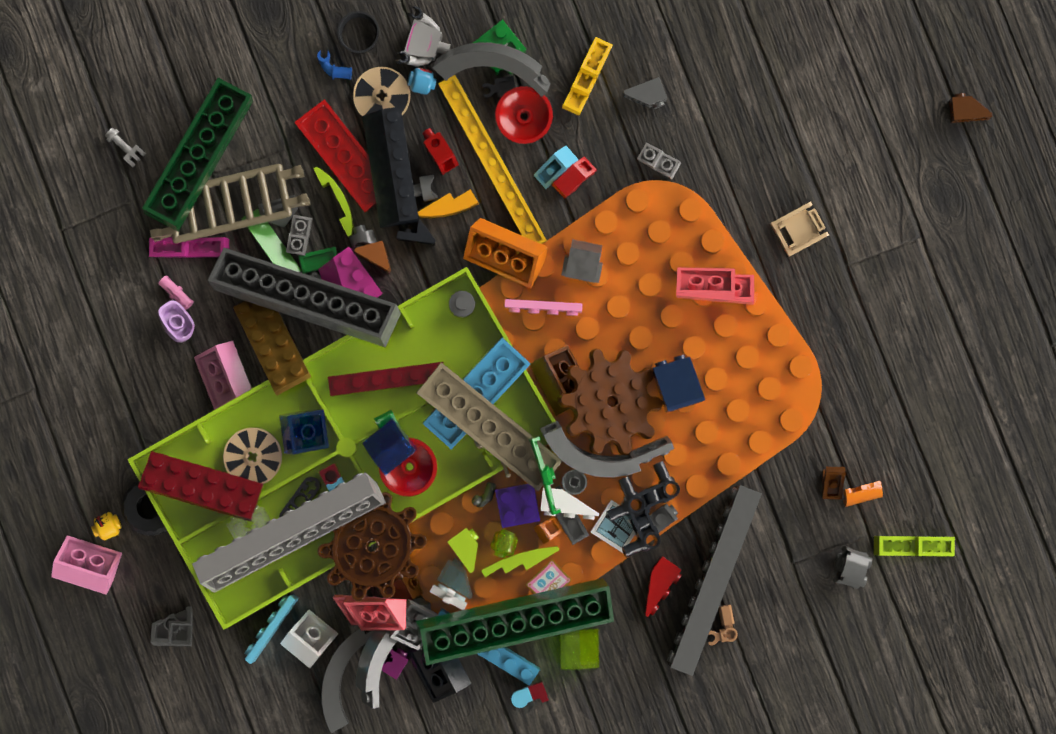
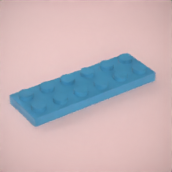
[422,337,531,450]

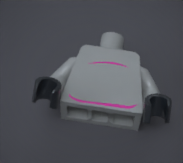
[395,6,451,67]

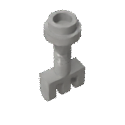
[105,128,146,167]

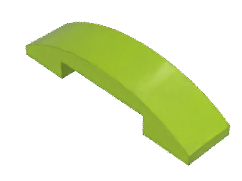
[313,167,353,238]

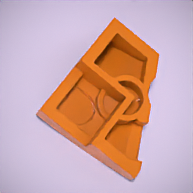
[843,481,883,507]

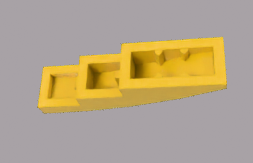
[562,37,613,116]

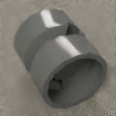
[562,470,587,495]

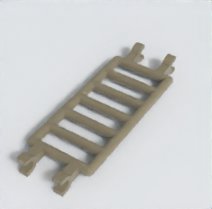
[145,164,311,243]

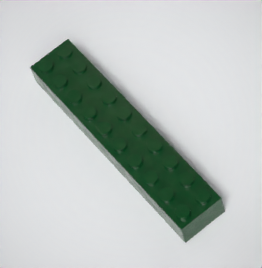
[416,578,614,665]

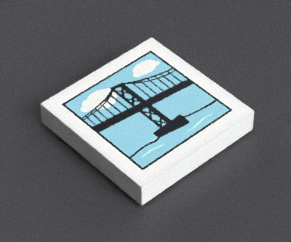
[591,500,635,553]

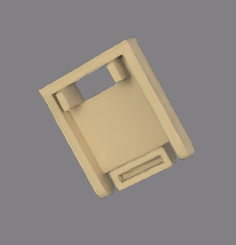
[770,202,829,257]

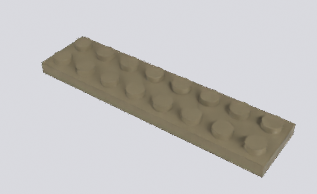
[416,363,562,491]

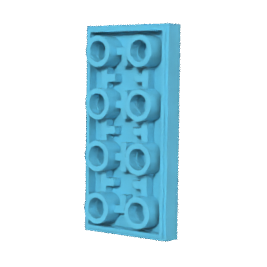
[244,594,299,664]

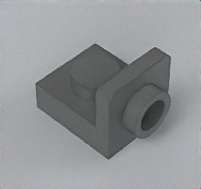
[649,503,678,532]

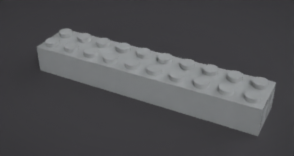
[192,473,386,593]

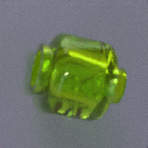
[490,528,518,559]

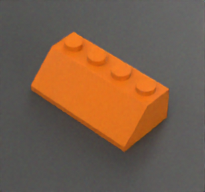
[463,218,548,288]

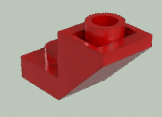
[552,157,597,199]

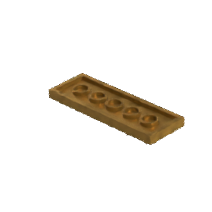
[233,301,311,396]

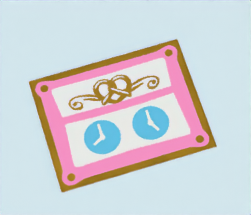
[526,560,572,594]

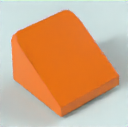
[534,516,564,544]

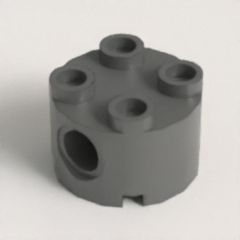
[832,546,873,589]

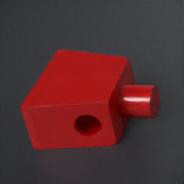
[422,128,459,175]

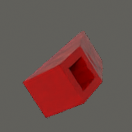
[645,556,682,617]

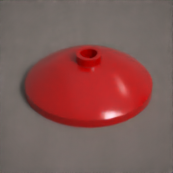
[495,86,553,144]
[379,438,437,496]

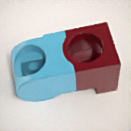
[319,463,344,491]
[511,681,549,708]

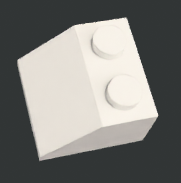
[280,610,338,668]

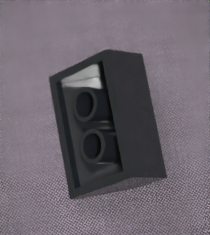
[407,648,471,703]

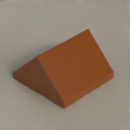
[354,241,392,274]

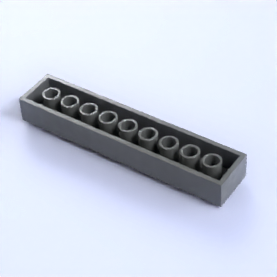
[208,248,401,347]
[667,485,762,676]

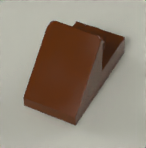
[822,466,846,499]

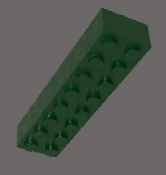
[142,78,253,232]

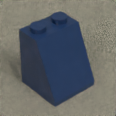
[652,354,705,413]

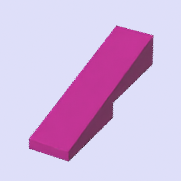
[149,237,229,258]

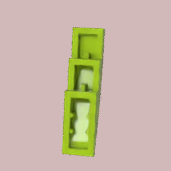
[481,546,559,577]

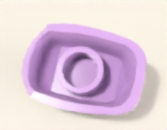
[157,300,195,343]

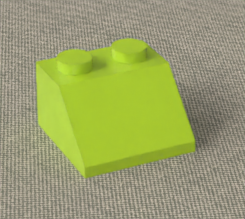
[448,528,479,573]

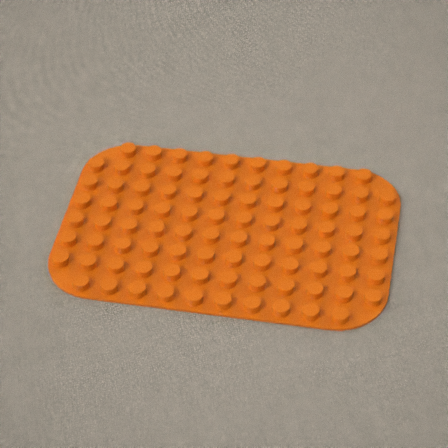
[409,180,822,614]

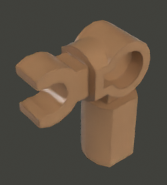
[708,605,738,645]

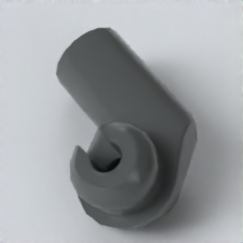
[472,482,496,507]

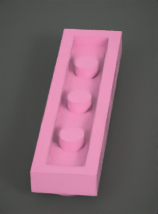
[505,299,582,316]

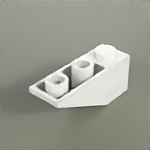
[541,488,599,520]

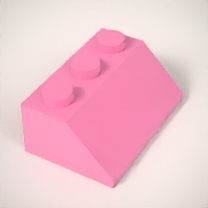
[194,341,252,410]
[52,535,122,595]

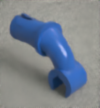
[317,50,352,80]

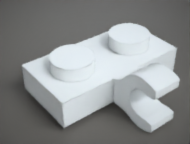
[430,583,468,610]

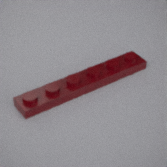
[328,362,444,396]

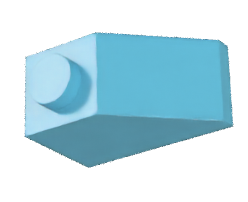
[534,146,578,189]

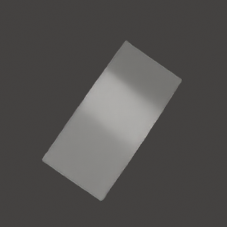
[637,142,681,179]
[286,215,313,256]

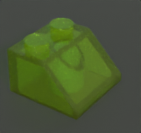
[560,629,599,670]

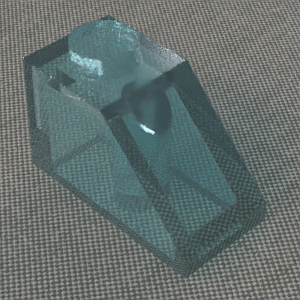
[437,558,473,599]

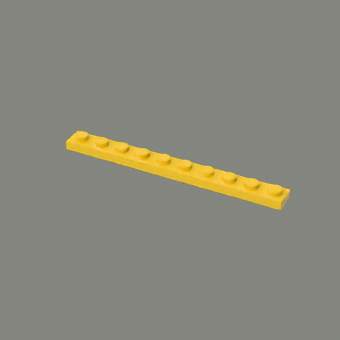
[438,75,547,244]

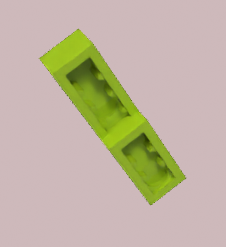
[874,536,955,556]

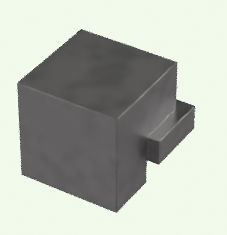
[561,239,603,283]

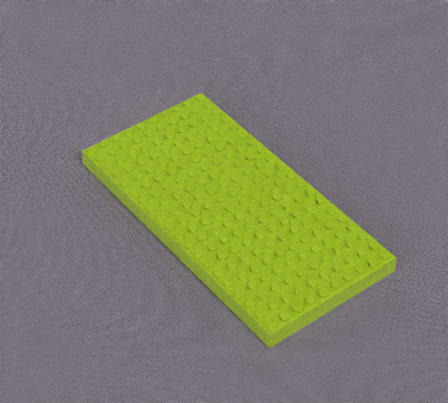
[128,267,556,630]

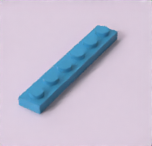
[438,608,540,686]

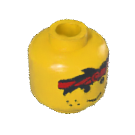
[91,512,122,540]

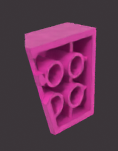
[318,247,383,298]

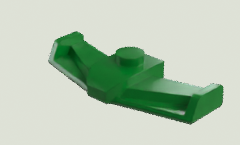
[529,436,561,515]

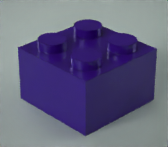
[495,484,540,528]

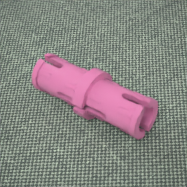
[158,275,194,310]

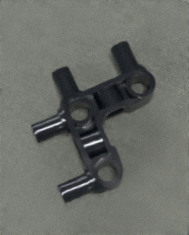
[606,461,680,558]

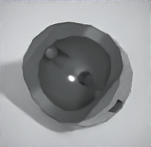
[413,174,438,202]
[349,225,377,252]
[449,291,475,318]

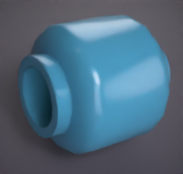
[407,68,436,95]

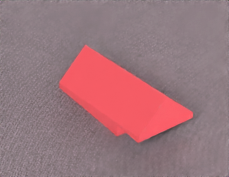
[676,268,754,305]
[333,595,406,631]

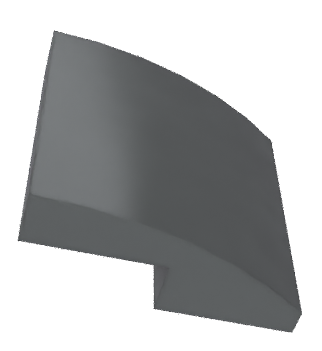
[389,599,438,650]

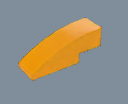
[418,189,479,218]

